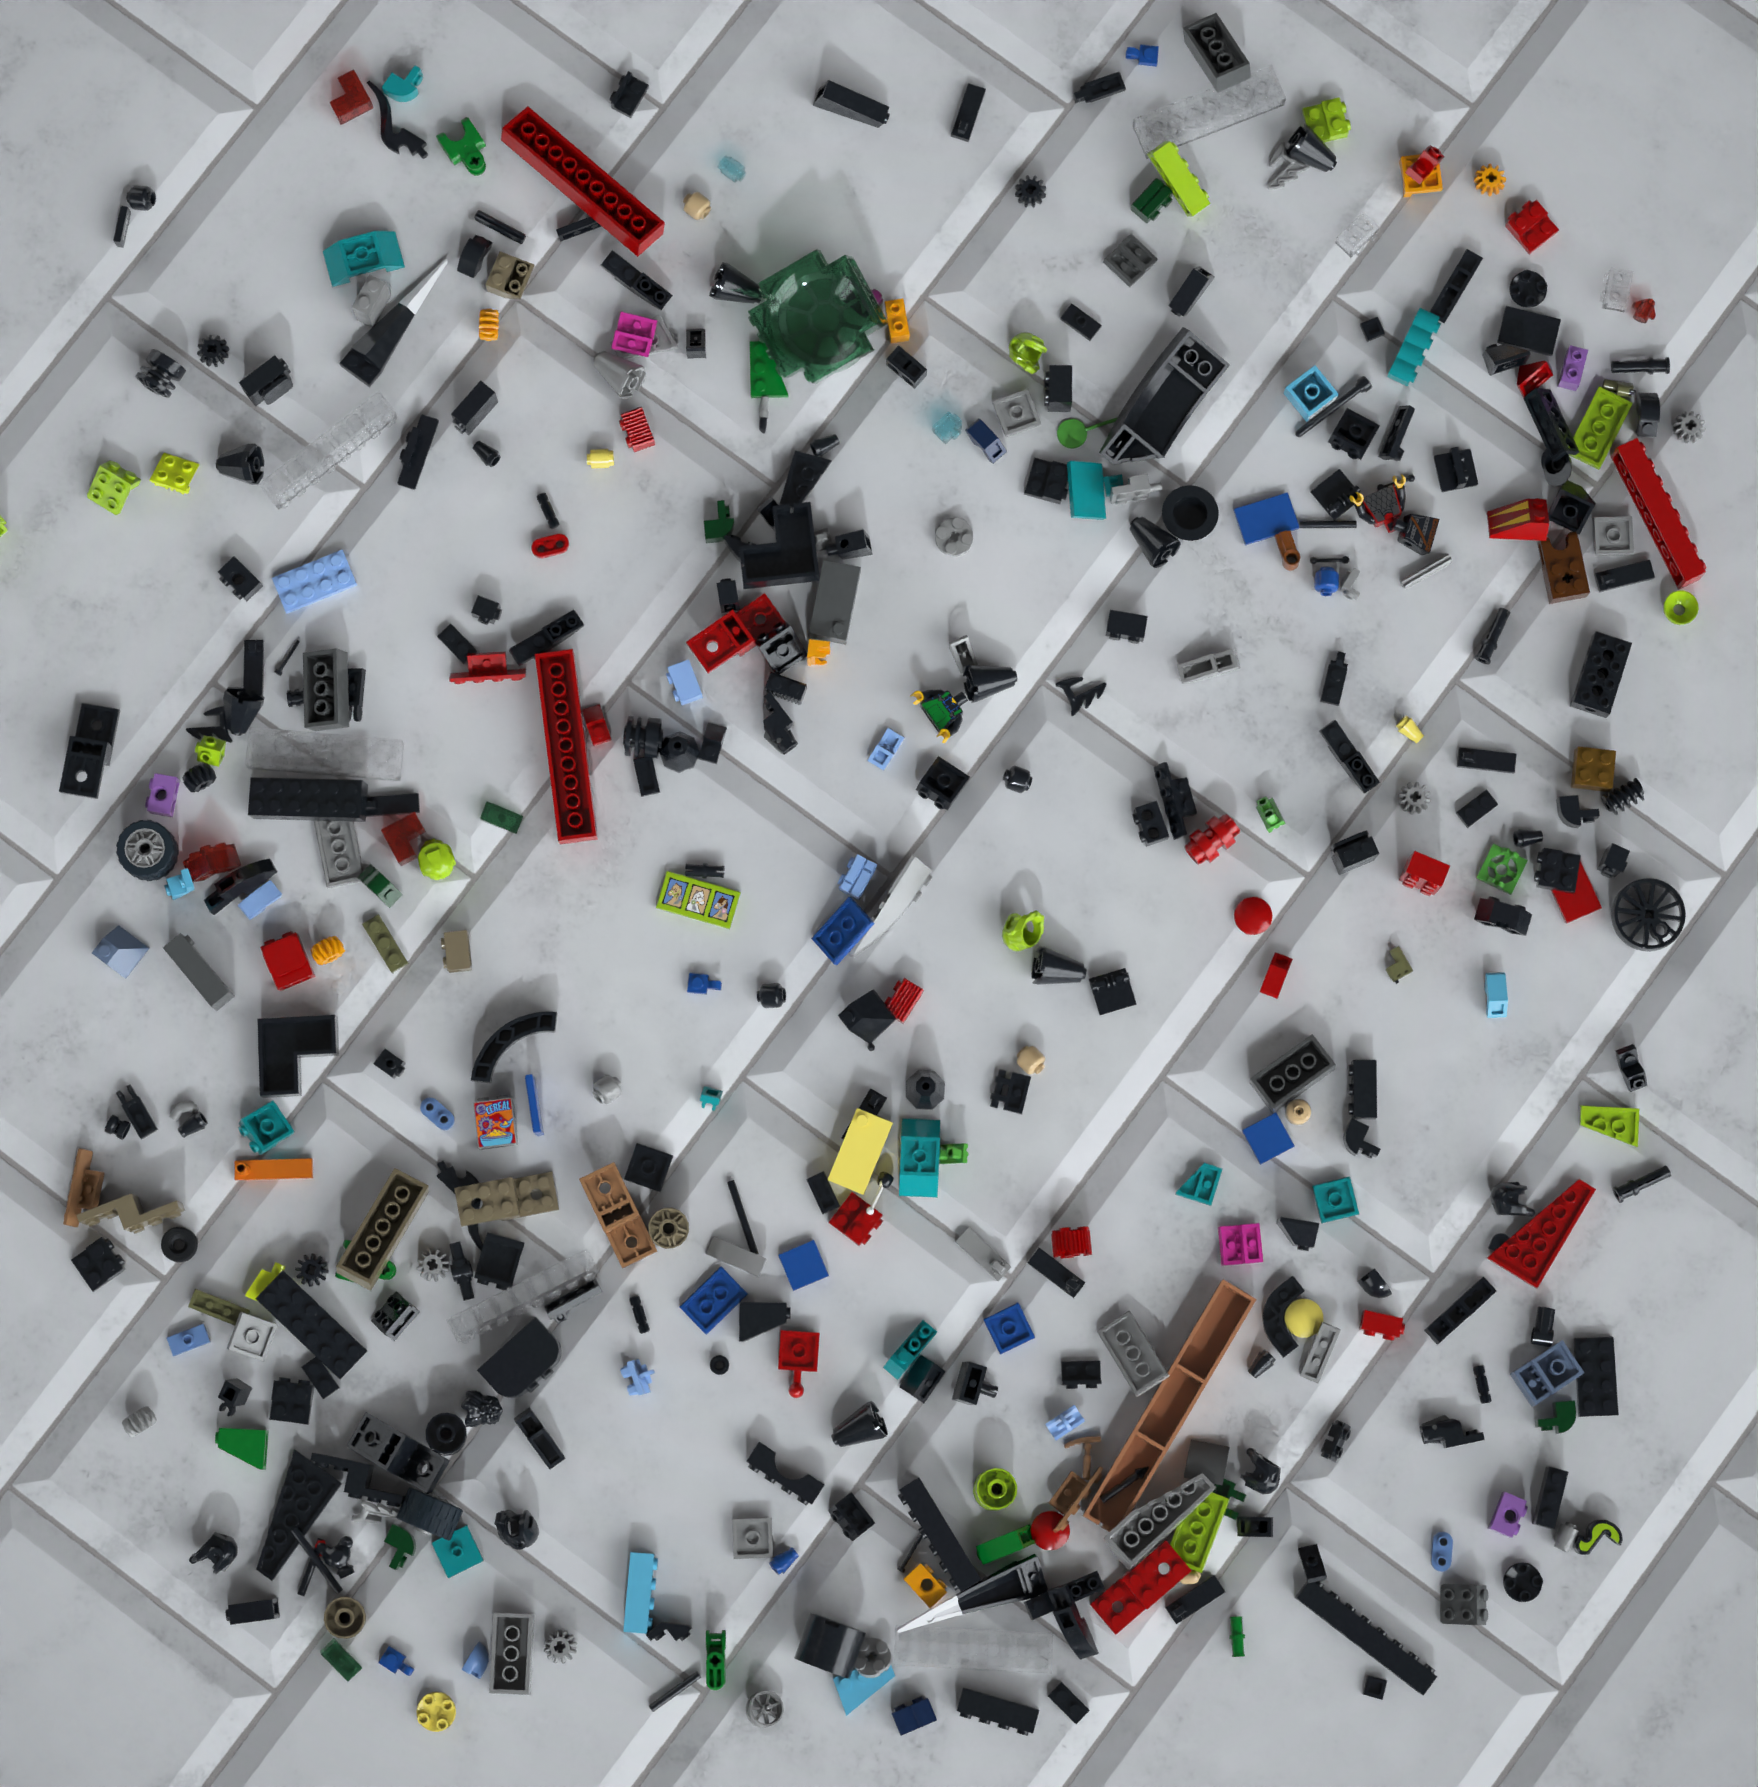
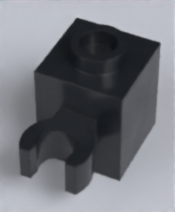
[218,1378,252,1417]

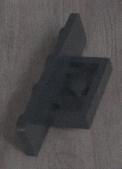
[397,414,439,490]
[1154,762,1197,840]

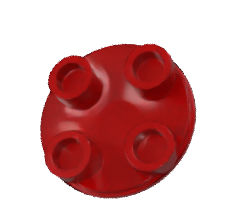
[1234,897,1273,935]
[1031,1511,1070,1551]

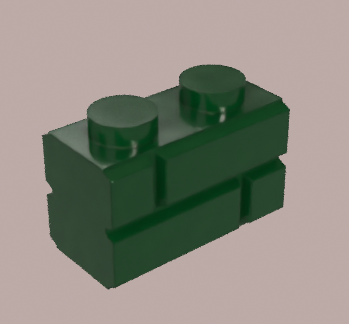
[1131,178,1173,223]

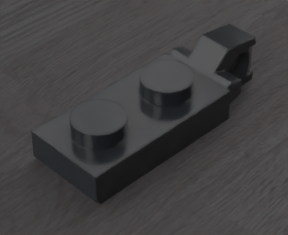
[1073,72,1126,103]
[1320,651,1348,706]

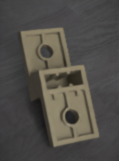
[454,1172,559,1227]
[77,1193,185,1234]

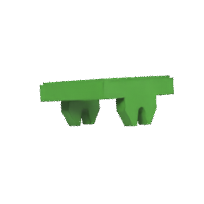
[1476,844,1528,895]

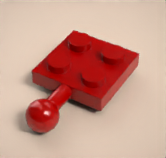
[778,1330,820,1398]

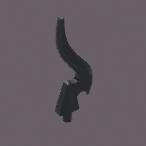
[367,81,428,159]
[437,1160,483,1251]

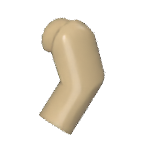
[1180,1570,1201,1584]

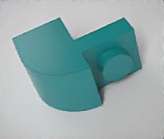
[382,65,423,102]

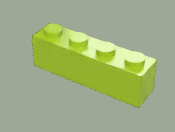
[1147,141,1211,217]

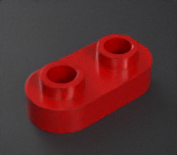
[531,534,569,559]

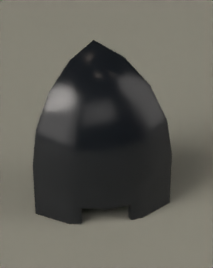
[1357,1269,1392,1298]

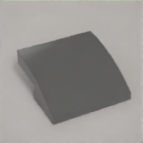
[1103,234,1158,287]
[1184,1439,1230,1486]

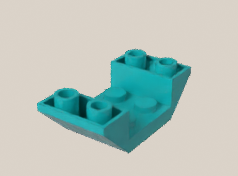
[323,231,405,287]
[899,1119,941,1198]

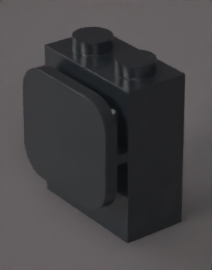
[239,355,293,407]
[1330,830,1379,875]

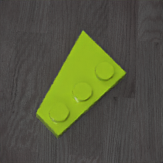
[1579,1106,1639,1147]

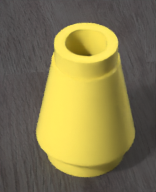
[1396,715,1424,743]

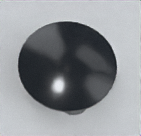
[1509,270,1547,308]
[1503,1562,1543,1602]

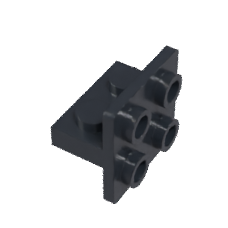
[1434,447,1478,492]
[371,1291,420,1342]

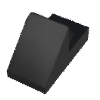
[698,723,727,764]
[1237,1517,1273,1537]

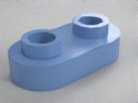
[420,1098,455,1130]
[1431,1532,1453,1572]

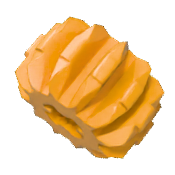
[1474,163,1506,196]
[479,308,499,341]
[310,936,345,965]

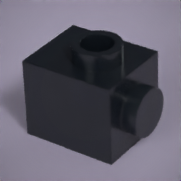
[471,595,502,625]
[374,1049,406,1079]

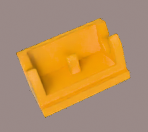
[807,639,830,666]

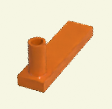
[235,1158,313,1180]

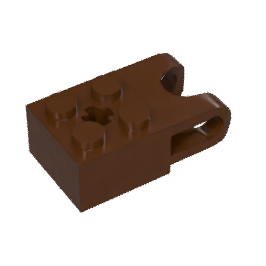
[1537,531,1590,604]

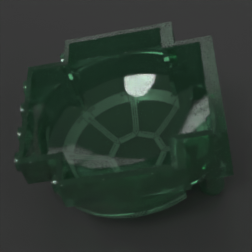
[748,249,888,384]

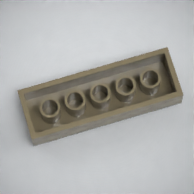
[336,1168,429,1291]

